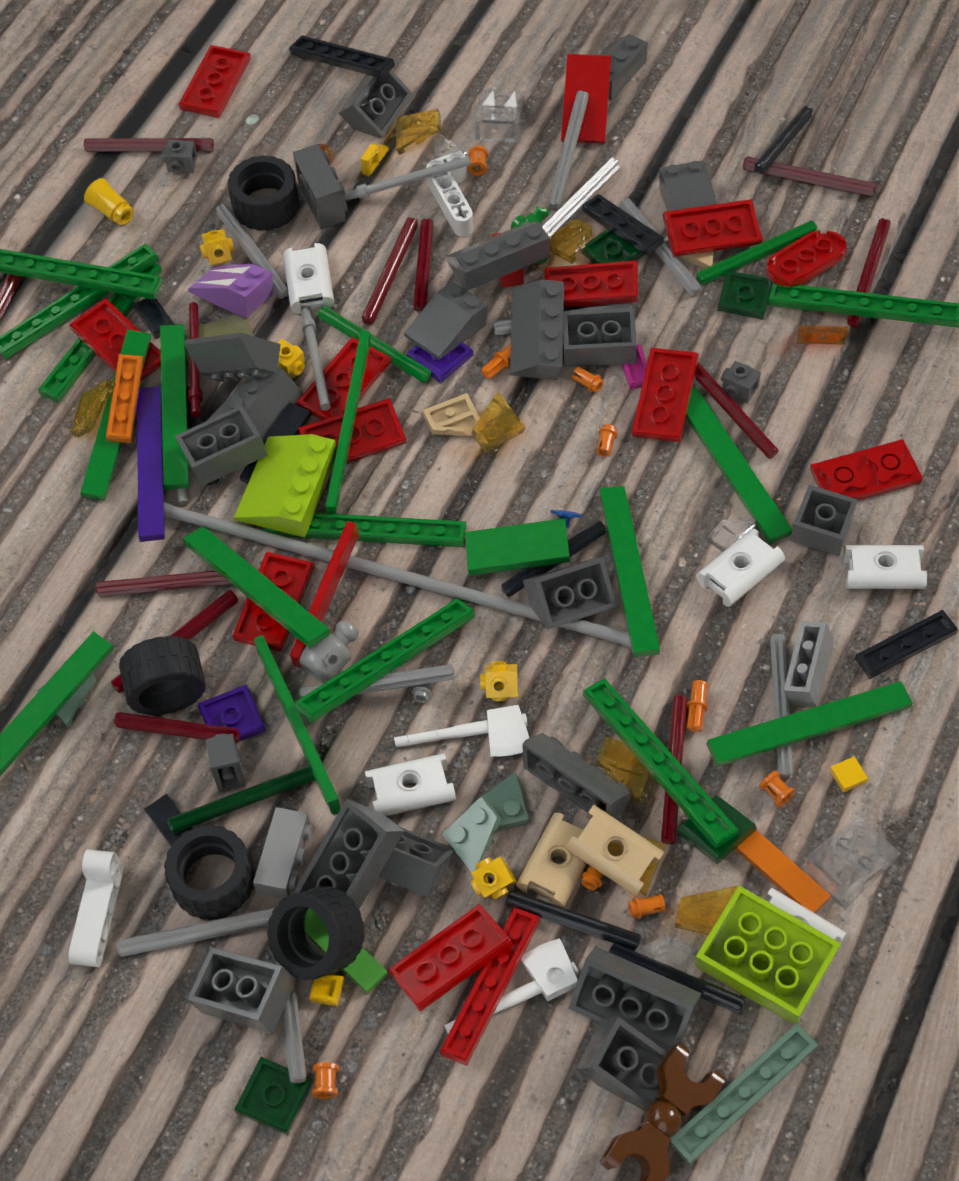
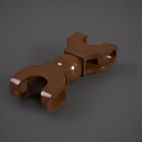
[600,1042,725,1181]

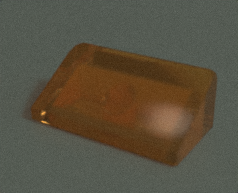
[797,325,848,345]

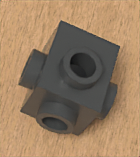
[162,140,198,173]
[721,361,761,404]

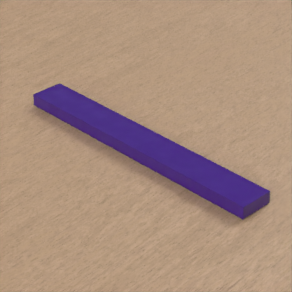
[137,386,165,542]

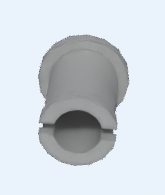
[412,668,433,703]

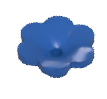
[550,509,582,528]

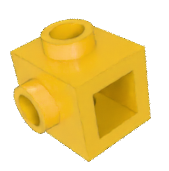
[200,229,234,265]
[277,338,306,379]
[480,661,518,701]
[470,856,517,900]

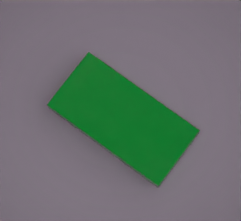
[465,518,570,576]

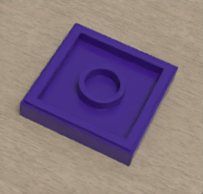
[406,342,474,383]
[198,684,266,742]

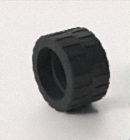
[227,155,299,231]
[119,636,206,715]
[164,825,254,920]
[267,886,365,980]

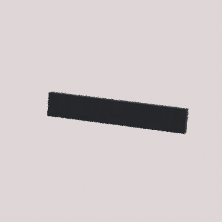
[288,35,395,79]

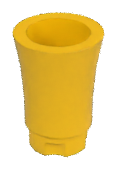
[84,178,134,226]

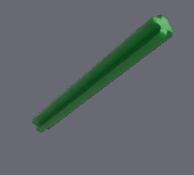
[696,220,817,285]
[318,306,431,383]

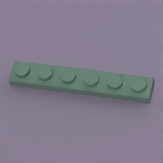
[670,1024,818,1166]

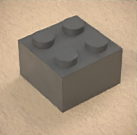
[790,485,858,556]

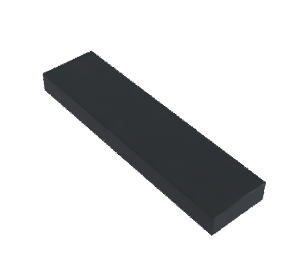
[582,194,664,256]
[239,402,311,484]
[855,610,958,679]

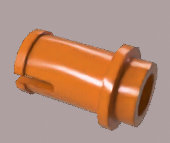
[572,366,604,393]
[596,424,618,457]
[581,865,604,890]
[628,894,666,919]

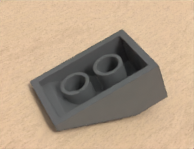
[659,160,717,211]
[404,281,488,360]
[576,1016,686,1111]

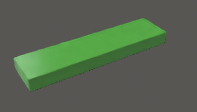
[304,908,388,994]

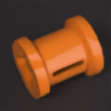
[468,146,488,176]
[759,771,796,808]
[312,1062,339,1099]

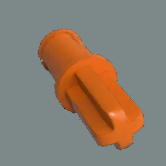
[481,342,511,379]
[687,680,709,733]

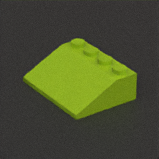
[234,434,337,538]
[695,885,841,1025]

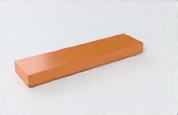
[106,354,144,443]
[735,830,831,914]

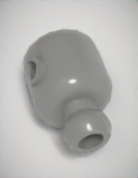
[299,620,359,683]

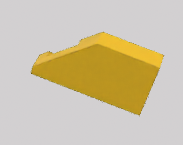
[360,144,389,176]

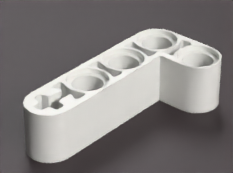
[426,153,474,237]
[68,849,122,967]

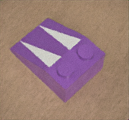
[188,264,273,319]

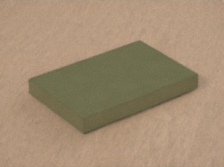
[185,315,254,368]

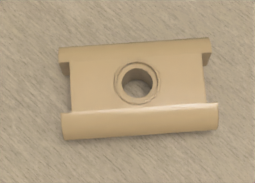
[565,805,664,896]
[516,813,587,908]

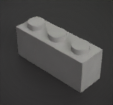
[783,621,834,708]
[253,807,313,899]

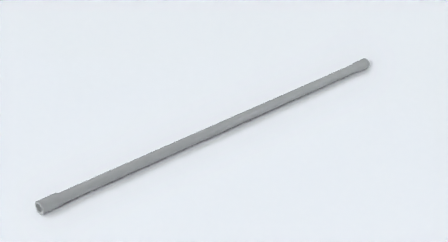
[164,502,632,649]

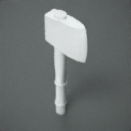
[394,705,529,757]
[444,939,579,1034]

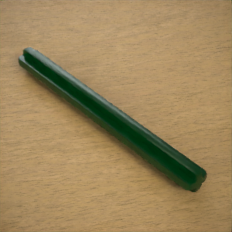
[168,765,315,833]

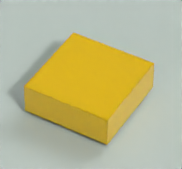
[830,756,868,793]
[309,974,344,1007]

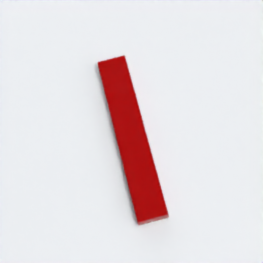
[290,521,359,668]
[440,907,540,1066]

